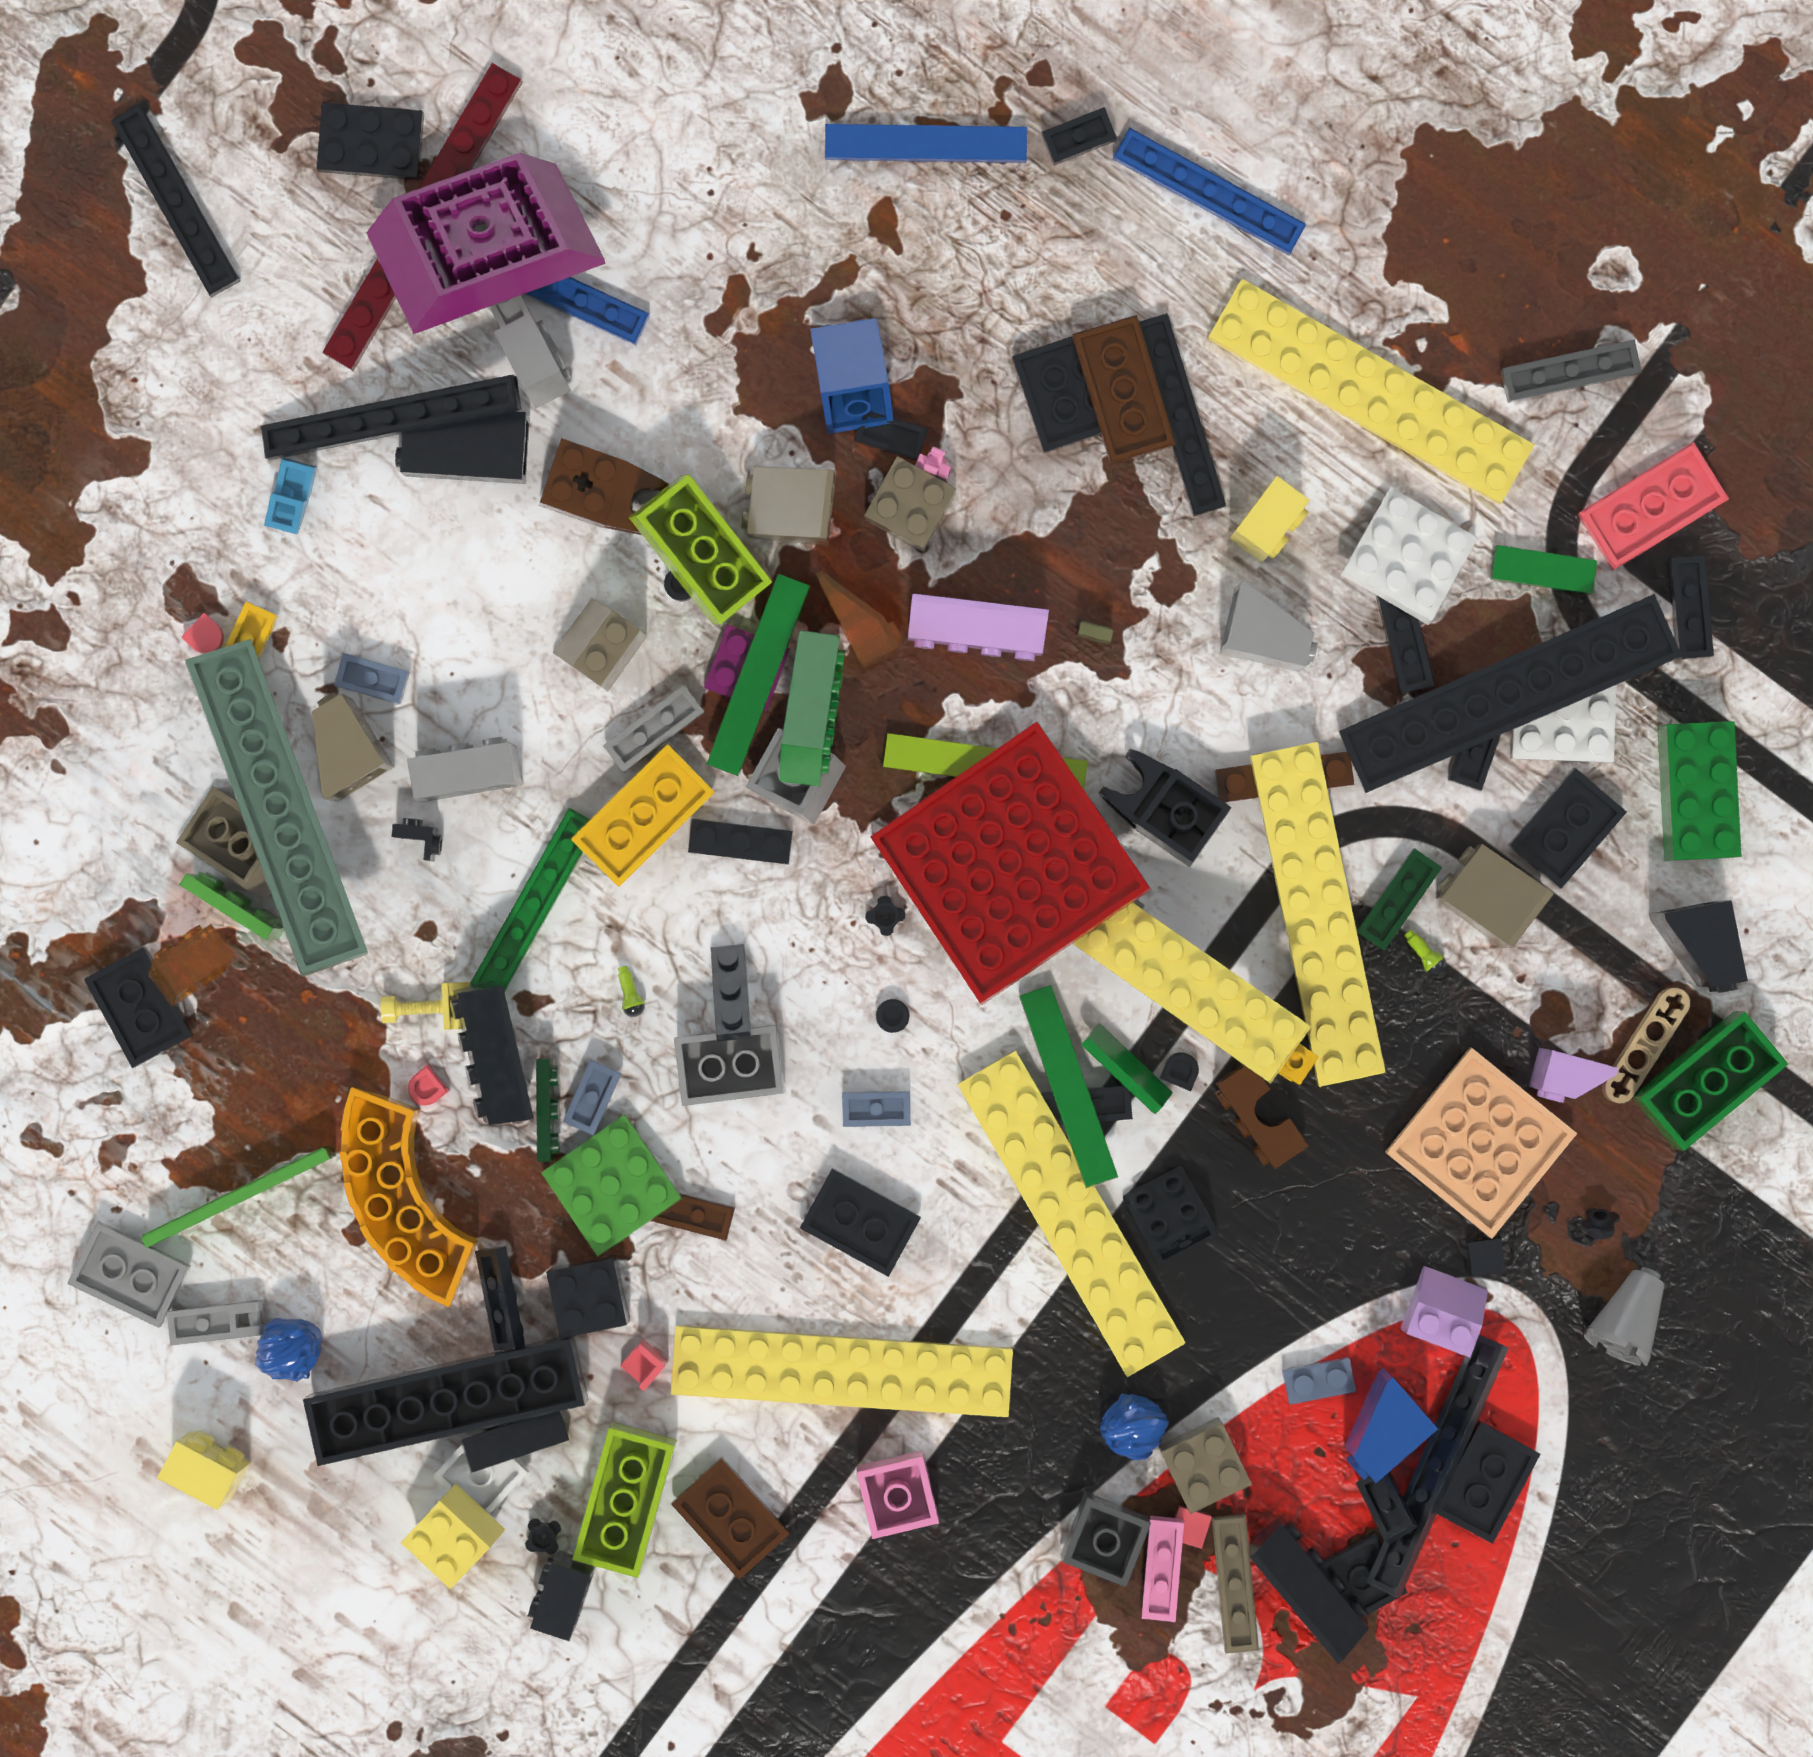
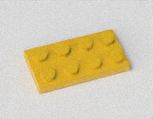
[571,744,715,887]

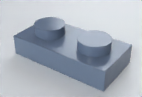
[334,653,410,705]
[563,1059,622,1136]
[842,1091,911,1127]
[1282,1357,1356,1405]

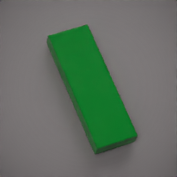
[1490,545,1597,595]
[1081,1023,1173,1114]

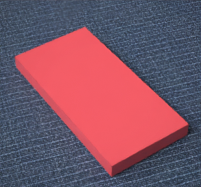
[1577,442,1729,571]

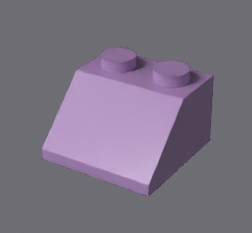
[1529,1048,1619,1103]
[1400,1266,1488,1357]

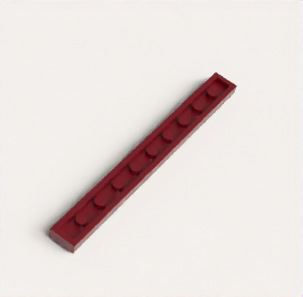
[322,63,523,372]

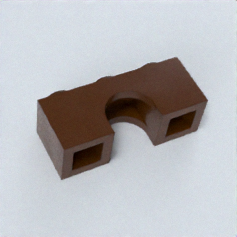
[1214,1064,1309,1169]

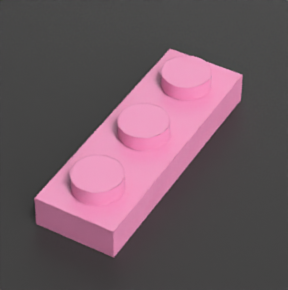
[1142,1516,1184,1622]

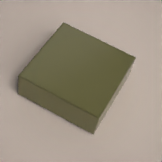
[1076,621,1114,645]

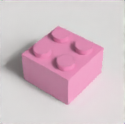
[856,1450,939,1539]

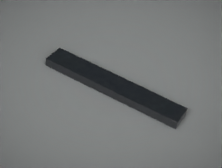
[111,104,241,297]
[1139,313,1226,517]

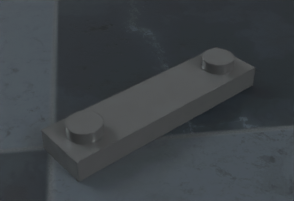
[1500,339,1642,403]

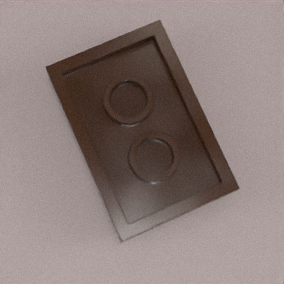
[671,1457,790,1580]

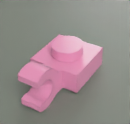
[915,446,951,483]

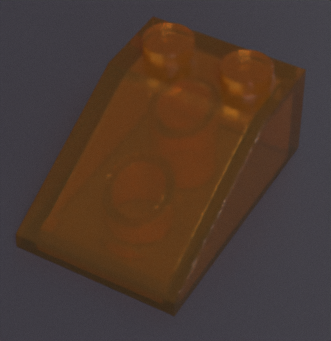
[816,571,902,671]

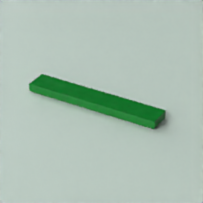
[706,574,810,777]
[470,808,590,992]
[1019,985,1118,1189]

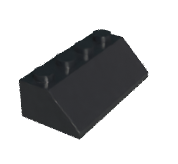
[450,981,534,1125]
[1249,1515,1369,1664]

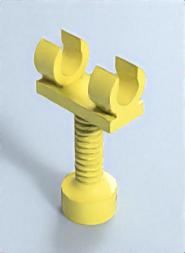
[380,982,470,1030]

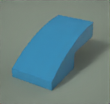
[264,458,317,534]

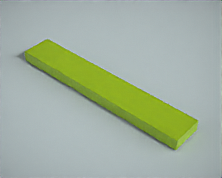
[883,733,1088,789]

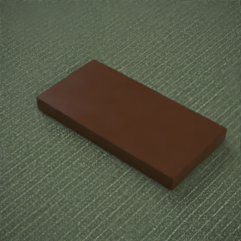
[1072,315,1176,465]

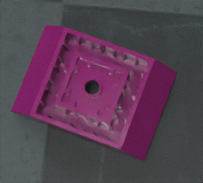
[366,153,606,335]

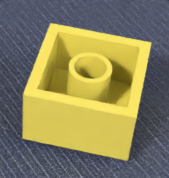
[1229,476,1310,563]
[157,1431,251,1510]
[401,1483,505,1589]

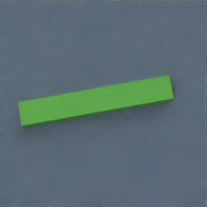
[141,1145,336,1248]

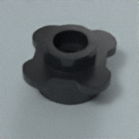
[865,896,906,936]
[1581,1208,1620,1239]
[525,1518,561,1555]

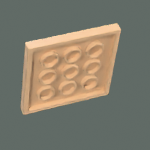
[1385,1047,1577,1239]

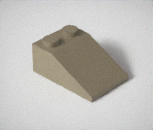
[176,786,270,900]

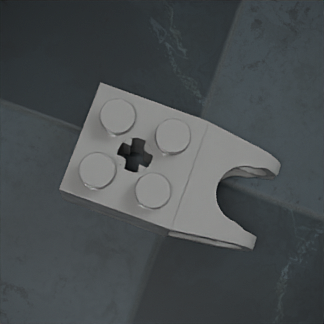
[490,295,572,409]

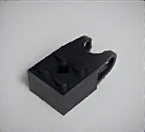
[1098,749,1232,868]

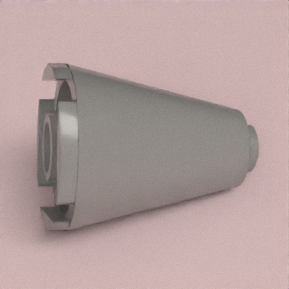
[1584,1267,1664,1366]

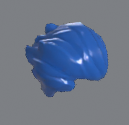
[255,1318,323,1382]
[1100,1394,1169,1461]

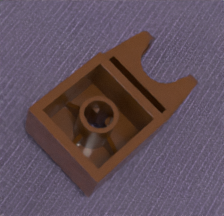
[538,438,669,536]

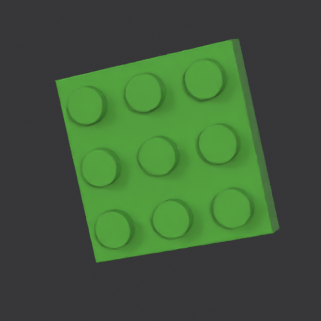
[541,1115,682,1257]

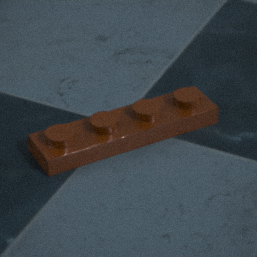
[1215,752,1354,802]

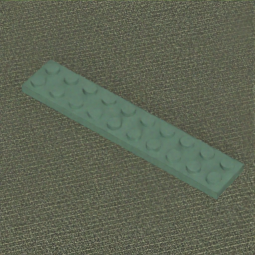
[185,639,368,977]

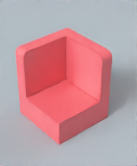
[620,1339,668,1391]

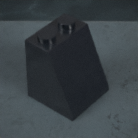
[1649,900,1748,993]

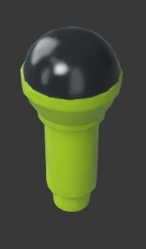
[1404,929,1446,975]
[618,966,645,1017]

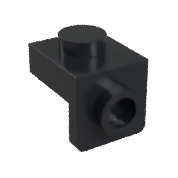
[391,818,443,862]

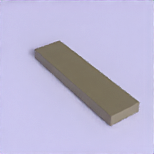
[1211,1513,1259,1654]

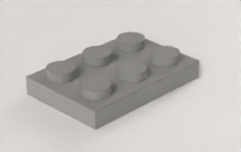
[67,1221,191,1328]

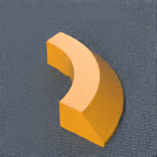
[340,1087,479,1307]

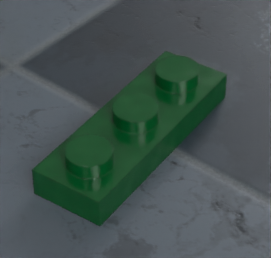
[1356,848,1442,951]
[536,1058,560,1162]

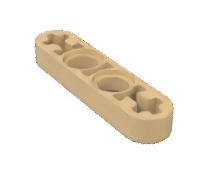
[1602,988,1690,1103]

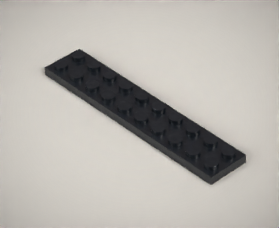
[1338,594,1682,794]

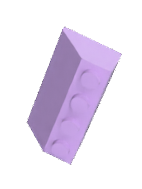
[908,594,1049,661]

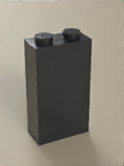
[395,411,530,484]

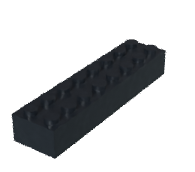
[303,1336,589,1466]

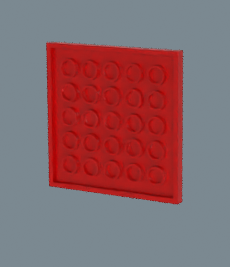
[870,722,1152,1005]

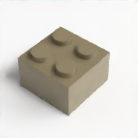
[864,456,957,553]
[1158,1417,1252,1514]

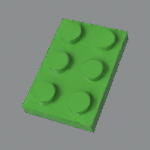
[179,872,284,940]

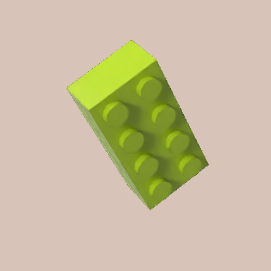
[628,474,772,625]
[572,1421,677,1578]

